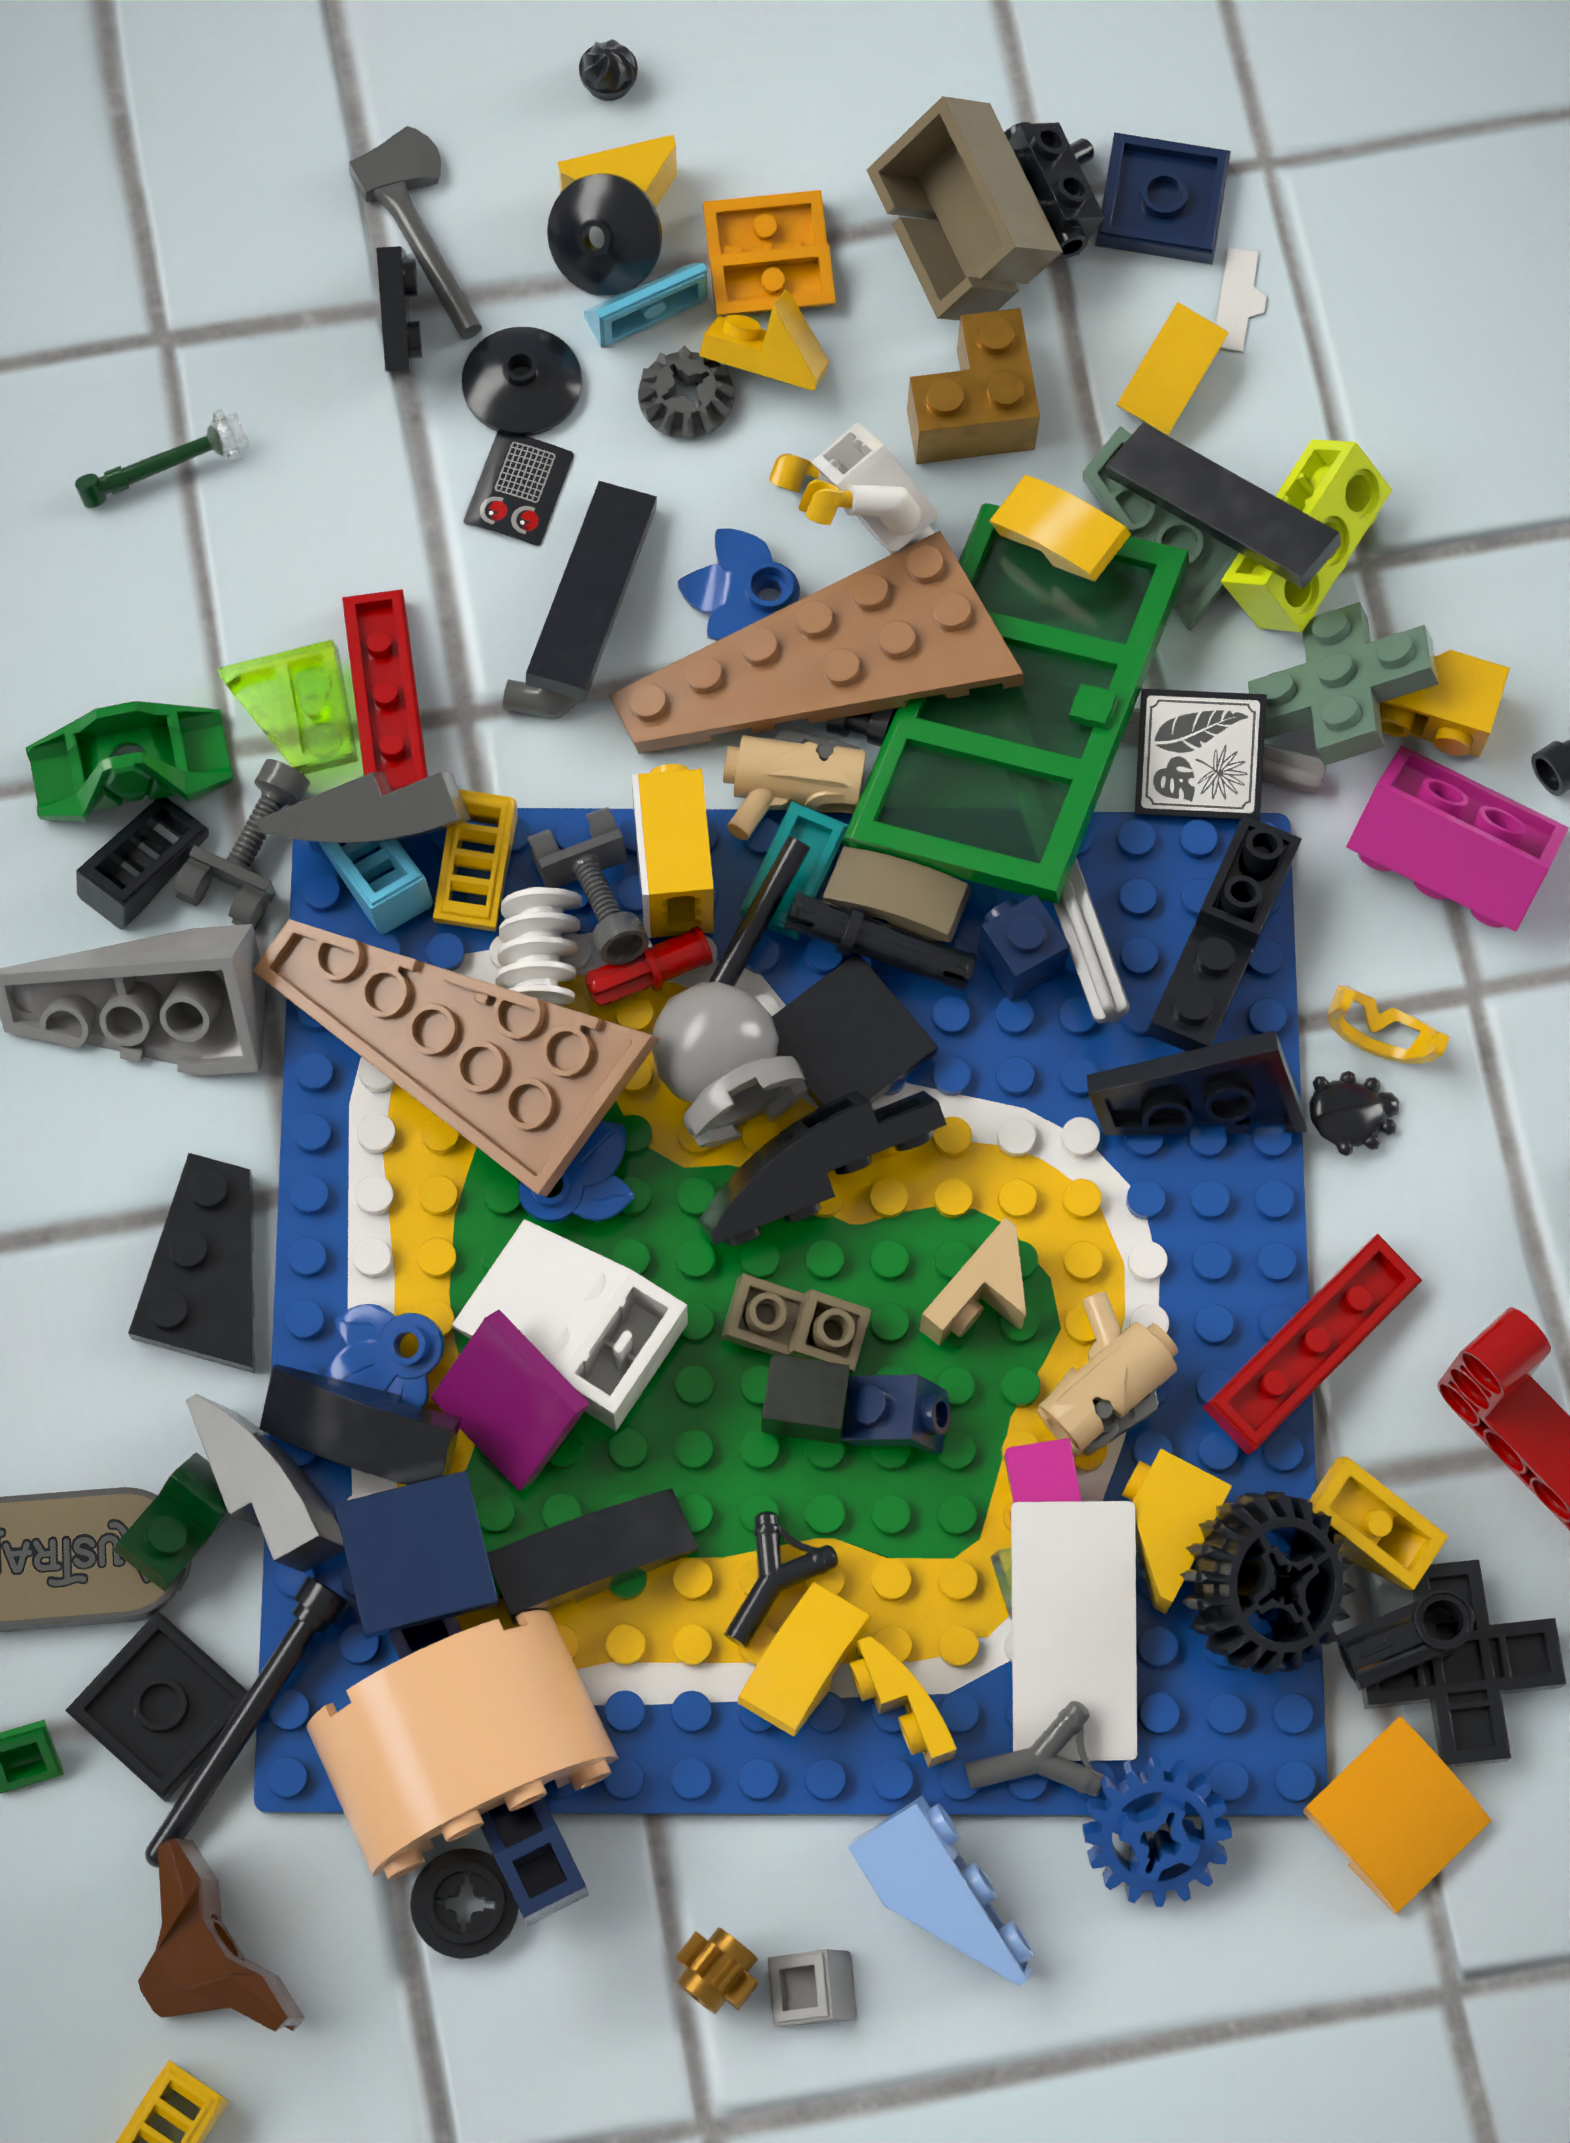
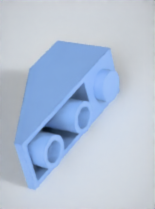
[848,1795,1034,1986]

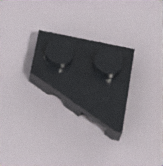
[376,246,422,372]

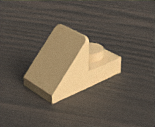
[919,1217,1026,1346]

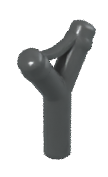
[964,1701,1104,1797]

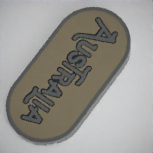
[0,1487,192,1632]

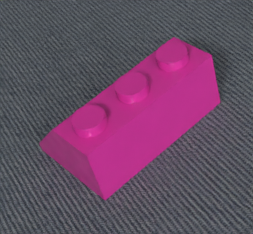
[1346,745,1569,932]

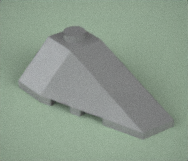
[0,924,266,1076]

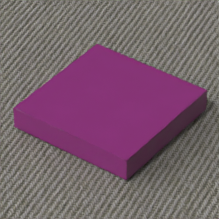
[430,1309,590,1491]

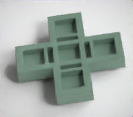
[1248,602,1439,766]

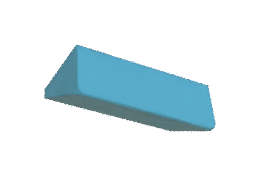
[584,262,708,347]

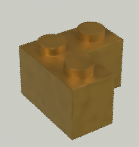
[907,308,1040,464]

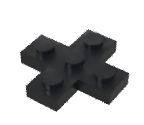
[1362,1559,1567,1768]

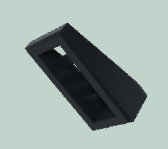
[76,797,209,930]

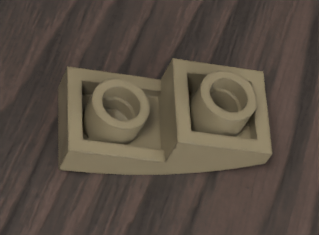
[822,846,971,942]
[720,1273,872,1373]

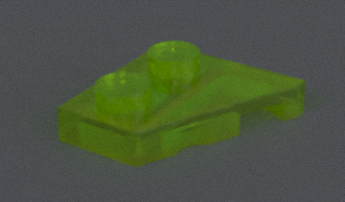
[218,640,358,775]

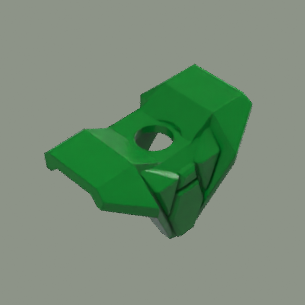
[25,701,233,822]

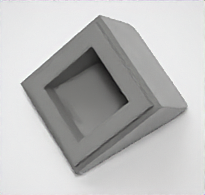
[768,1949,856,2027]

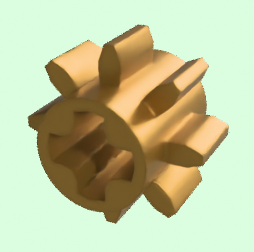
[675,1927,758,2015]

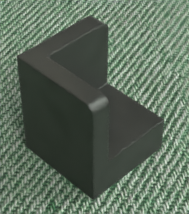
[761,1355,850,1444]

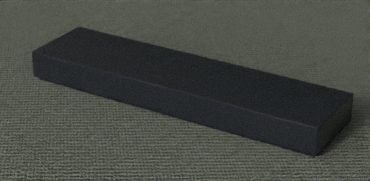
[1106,422,1341,589]
[526,481,657,701]

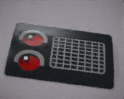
[463,432,574,546]

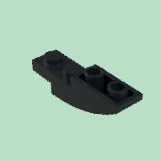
[1146,815,1302,1051]
[699,1091,947,1246]

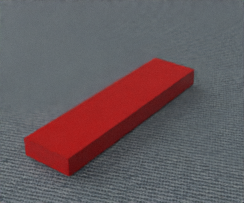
[342,589,428,792]
[1202,1234,1422,1455]

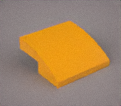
[702,190,836,317]
[1303,1716,1492,1915]

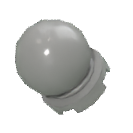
[652,982,807,1148]

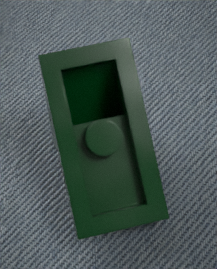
[113,1452,230,1592]

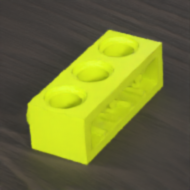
[1221,439,1392,633]

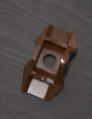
[138,1838,305,2032]

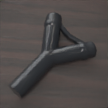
[724,1511,838,1648]

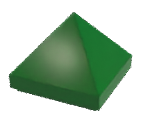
[0,1719,64,1794]

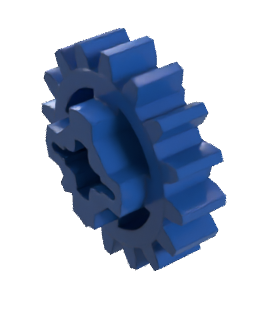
[1082,1755,1232,1907]

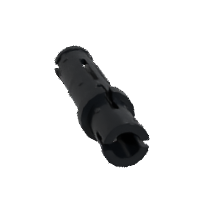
[783,890,977,993]

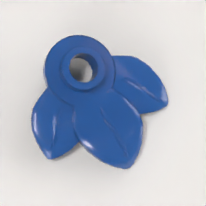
[678,528,800,641]
[518,1121,634,1223]
[325,1304,444,1408]

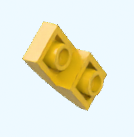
[1116,302,1229,436]
[989,474,1131,582]
[738,1582,870,1737]
[849,1636,957,1768]

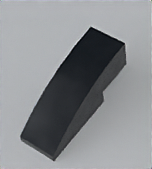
[259,1364,461,1485]
[487,1488,698,1625]

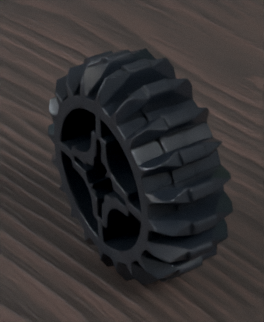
[1180,1491,1356,1675]

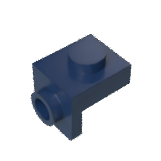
[842,1374,951,1454]

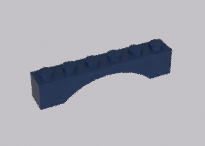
[388,1616,589,1927]

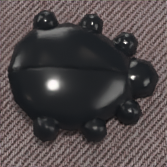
[1309,1071,1399,1156]

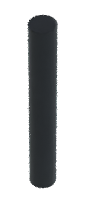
[709,836,810,987]

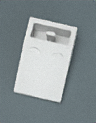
[452,1219,688,1431]

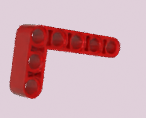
[1437,1307,1570,1531]

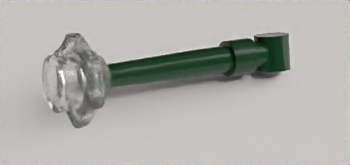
[75,409,250,508]

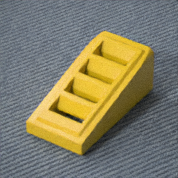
[433,789,518,932]
[116,2060,230,2143]

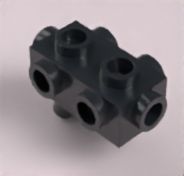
[1004,122,1105,259]

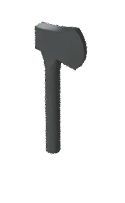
[349,126,482,340]

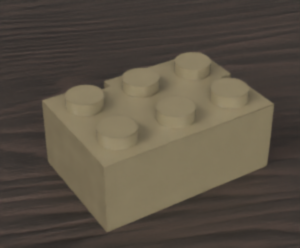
[866,96,1063,320]

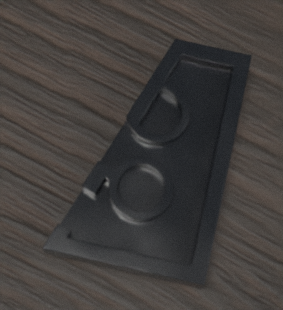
[1086,1030,1307,1135]
[128,1153,255,1373]

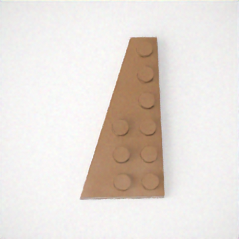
[609,531,1025,754]
[252,919,660,1197]

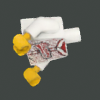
[769,422,939,554]

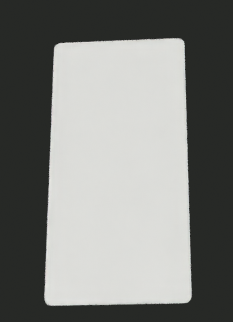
[1011,1501,1137,1761]

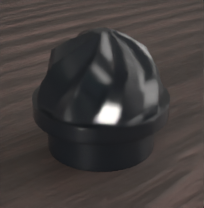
[579,39,638,101]

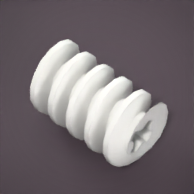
[495,887,582,1006]

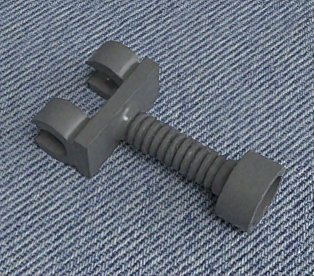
[172,759,310,930]
[526,807,649,965]

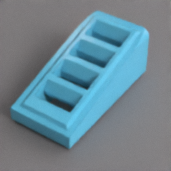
[317,840,433,934]

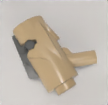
[723,729,866,840]
[1037,1292,1178,1457]

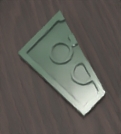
[1083,426,1239,631]

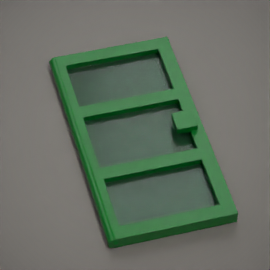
[842,503,1189,904]

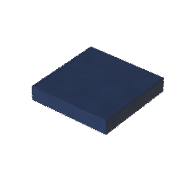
[1095,132,1231,265]
[334,1470,499,1639]

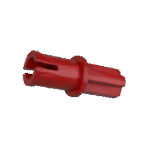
[585,926,713,1007]

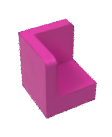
[1004,1438,1081,1521]

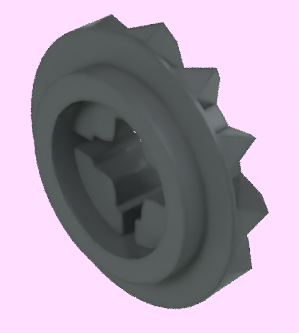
[638,345,734,439]

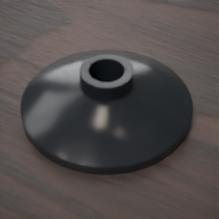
[547,173,662,295]
[461,327,582,436]

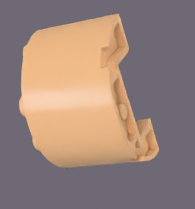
[307,1610,619,1880]

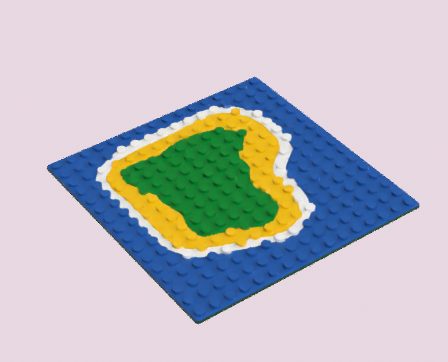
[254,808,1328,1818]

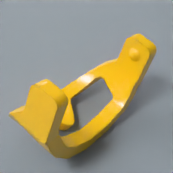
[1327,985,1450,1064]

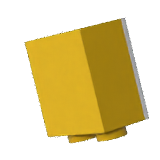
[631,764,714,938]

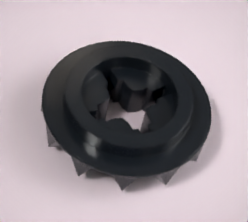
[410,1848,519,1960]

